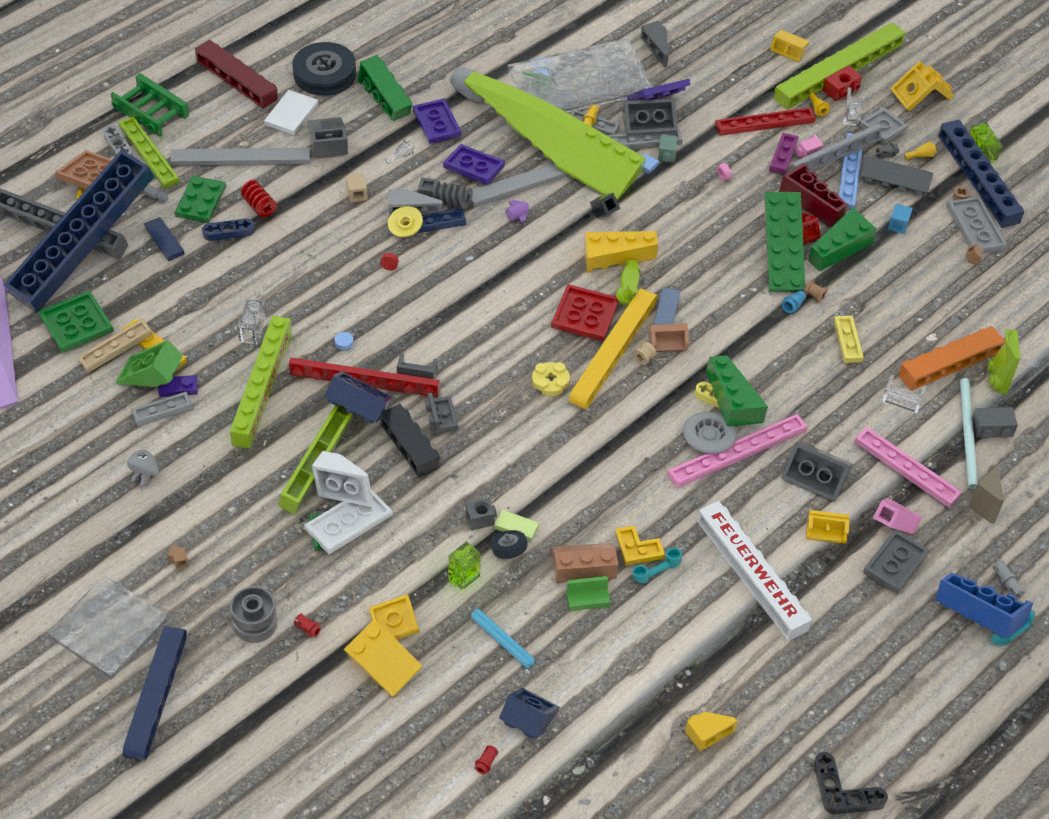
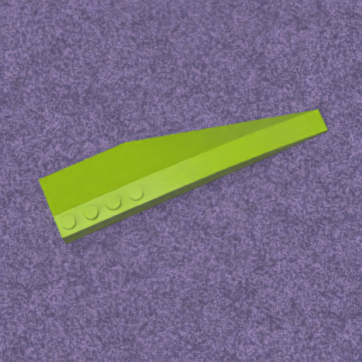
[464,72,646,201]

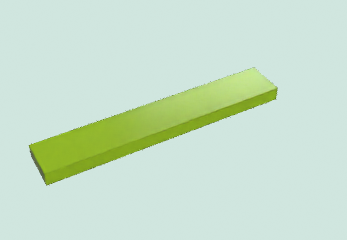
[118,116,180,189]

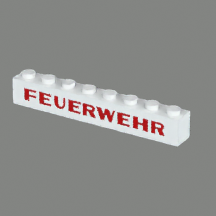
[697,501,812,641]

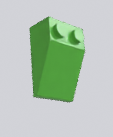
[116,340,183,387]

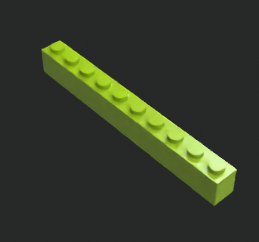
[774,22,906,110]

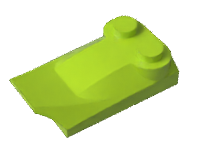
[987,329,1020,395]

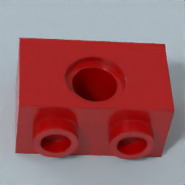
[822,65,862,101]

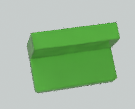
[566,576,610,611]

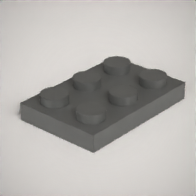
[863,529,930,594]

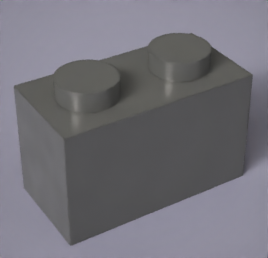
[972,407,1018,438]

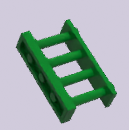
[110,73,189,137]

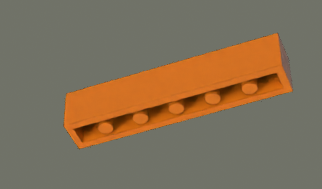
[898,326,1005,391]

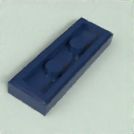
[415,209,466,234]
[144,217,185,261]

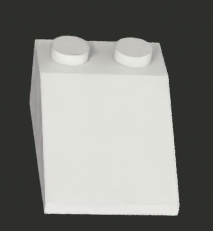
[312,451,373,507]

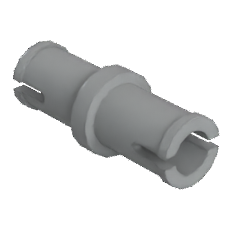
[993,560,1025,600]

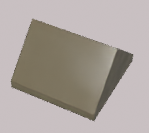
[969,468,1004,523]

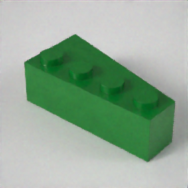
[357,54,412,121]

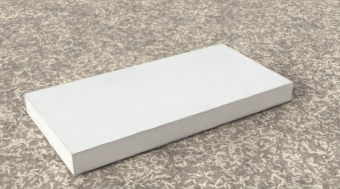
[304,488,393,554]

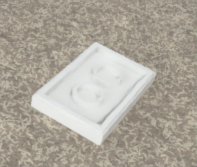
[264,90,318,135]

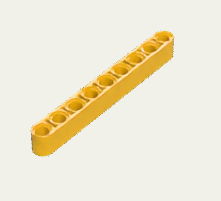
[568,288,658,410]

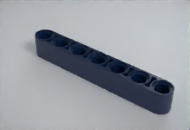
[123,626,187,761]

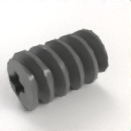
[433,181,473,209]

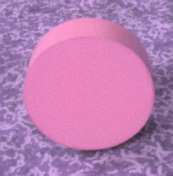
[717,163,732,181]

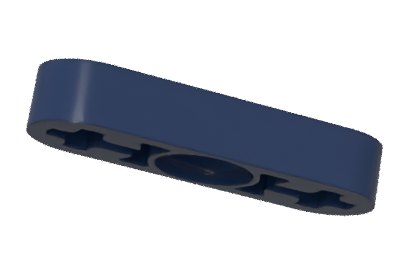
[202,218,254,241]

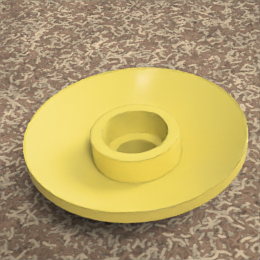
[388,206,423,237]

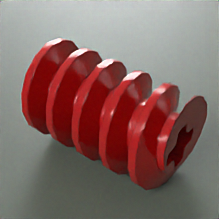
[241,179,277,217]

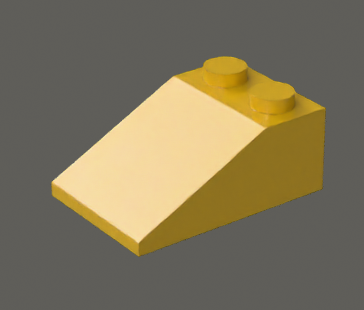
[344,619,423,697]

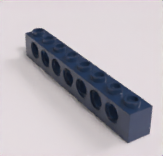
[938,119,1025,228]

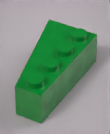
[808,207,877,272]
[706,356,768,426]

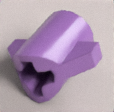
[505,199,529,223]

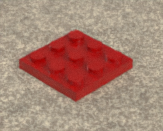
[551,284,619,342]

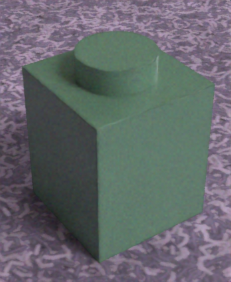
[658,135,677,163]

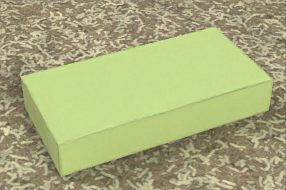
[494,510,539,542]

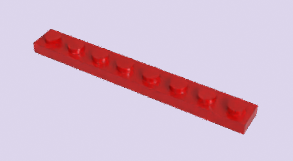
[289,357,440,398]

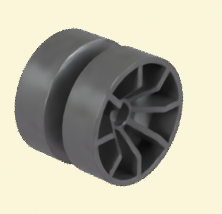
[230,586,277,643]

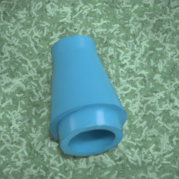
[782,291,806,313]

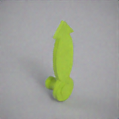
[616,259,642,306]

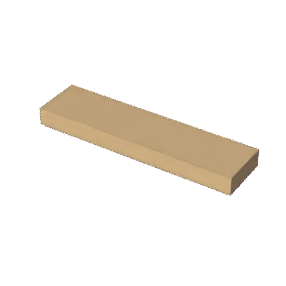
[77,318,153,373]

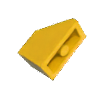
[685,712,738,752]

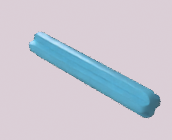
[471,609,535,668]

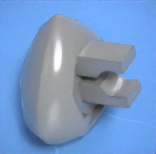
[127,450,159,486]

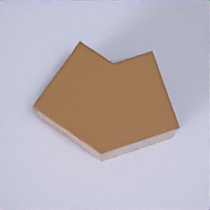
[966,244,983,266]
[167,545,189,569]

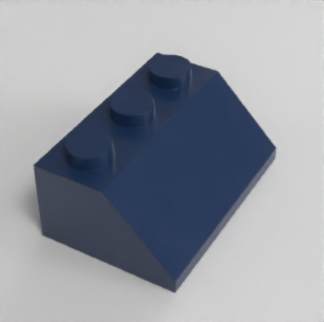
[324,371,392,423]

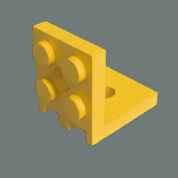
[890,60,955,111]

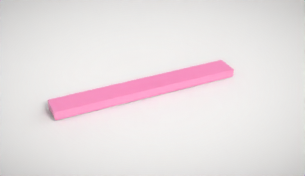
[667,414,808,488]

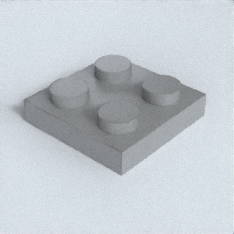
[860,107,908,145]

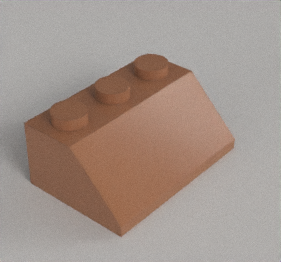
[551,543,618,583]

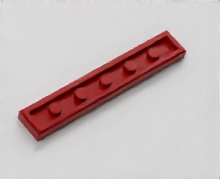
[715,107,816,136]

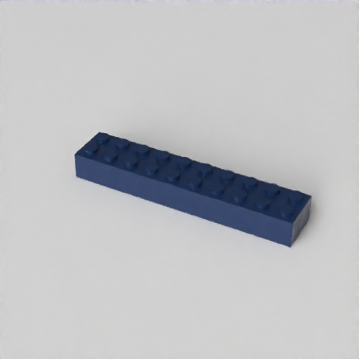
[3,149,154,313]

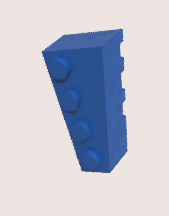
[936,573,1033,638]

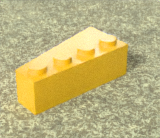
[584,231,658,273]

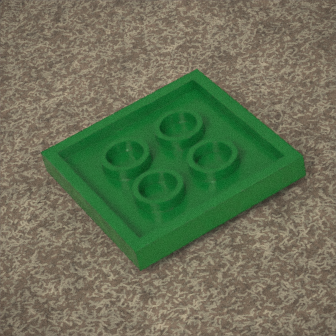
[38,290,114,353]

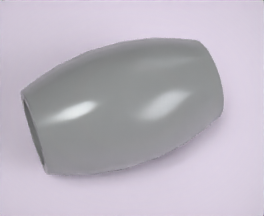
[450,67,485,103]

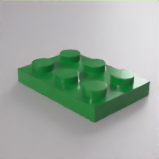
[175,175,226,223]

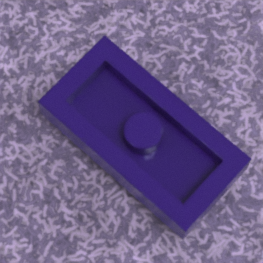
[158,375,198,397]

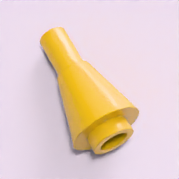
[809,93,830,117]
[904,141,937,160]

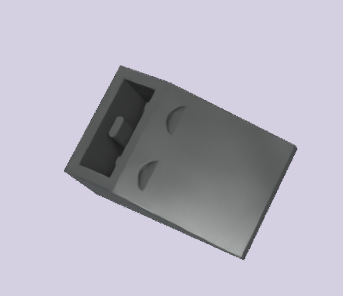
[308,117,348,158]

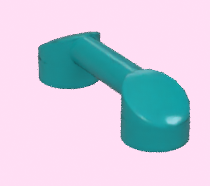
[632,548,682,583]
[990,609,1035,646]

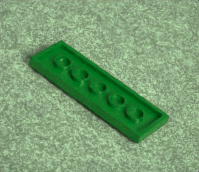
[764,192,806,293]

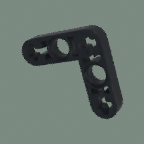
[814,752,888,814]

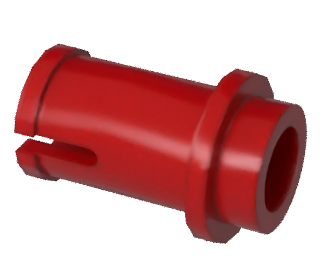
[294,613,321,637]
[474,745,499,774]

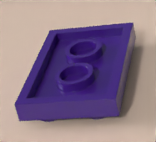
[413,98,461,144]
[443,144,505,185]

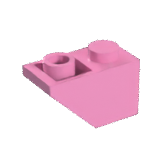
[873,498,923,534]

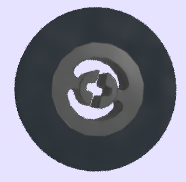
[292,42,356,95]

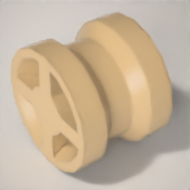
[633,342,657,365]

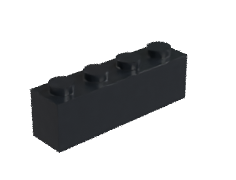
[380,404,440,478]

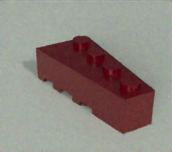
[779,162,848,227]

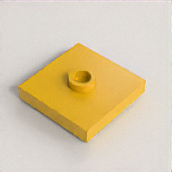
[369,594,420,640]

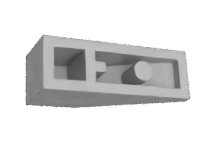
[389,189,442,216]

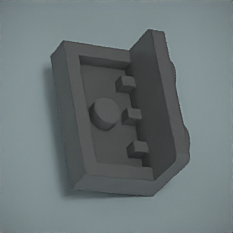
[425,393,459,434]

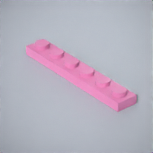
[854,427,962,508]

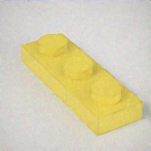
[834,315,864,363]

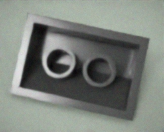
[622,98,678,135]
[781,441,853,501]

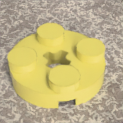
[532,362,570,396]

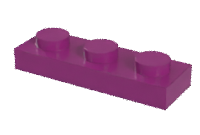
[769,132,799,175]

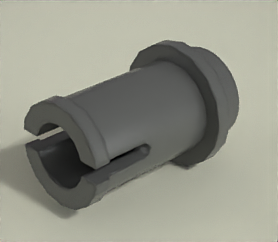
[876,143,899,159]

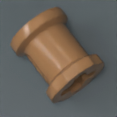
[804,280,828,302]

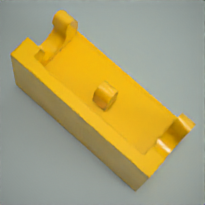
[770,30,810,62]
[806,510,850,544]

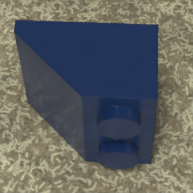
[499,688,560,738]

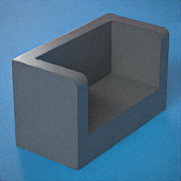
[397,353,438,380]

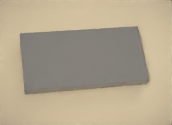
[947,196,1008,254]

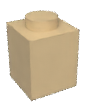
[346,173,368,203]

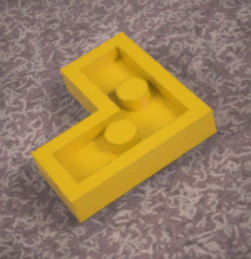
[615,525,665,566]

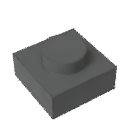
[418,177,438,196]

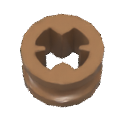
[952,186,970,201]

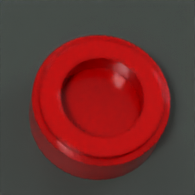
[380,253,399,271]

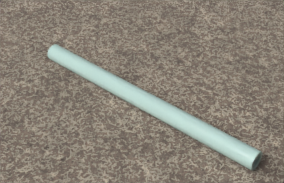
[960,378,978,490]

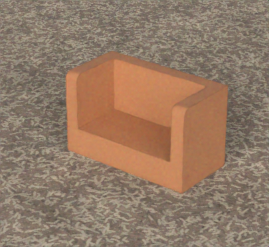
[648,323,689,352]

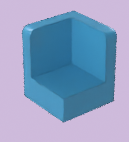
[888,204,912,234]

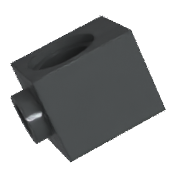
[465,498,497,531]

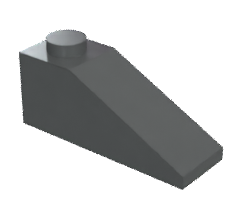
[640,21,669,68]

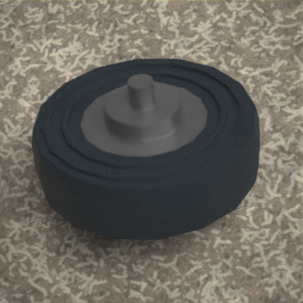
[491,530,528,559]

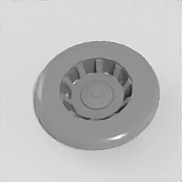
[683,412,737,454]

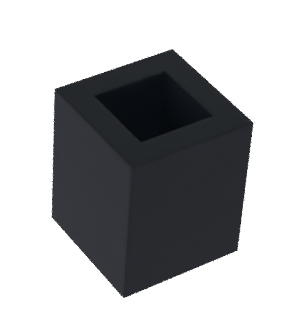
[590,193,621,218]

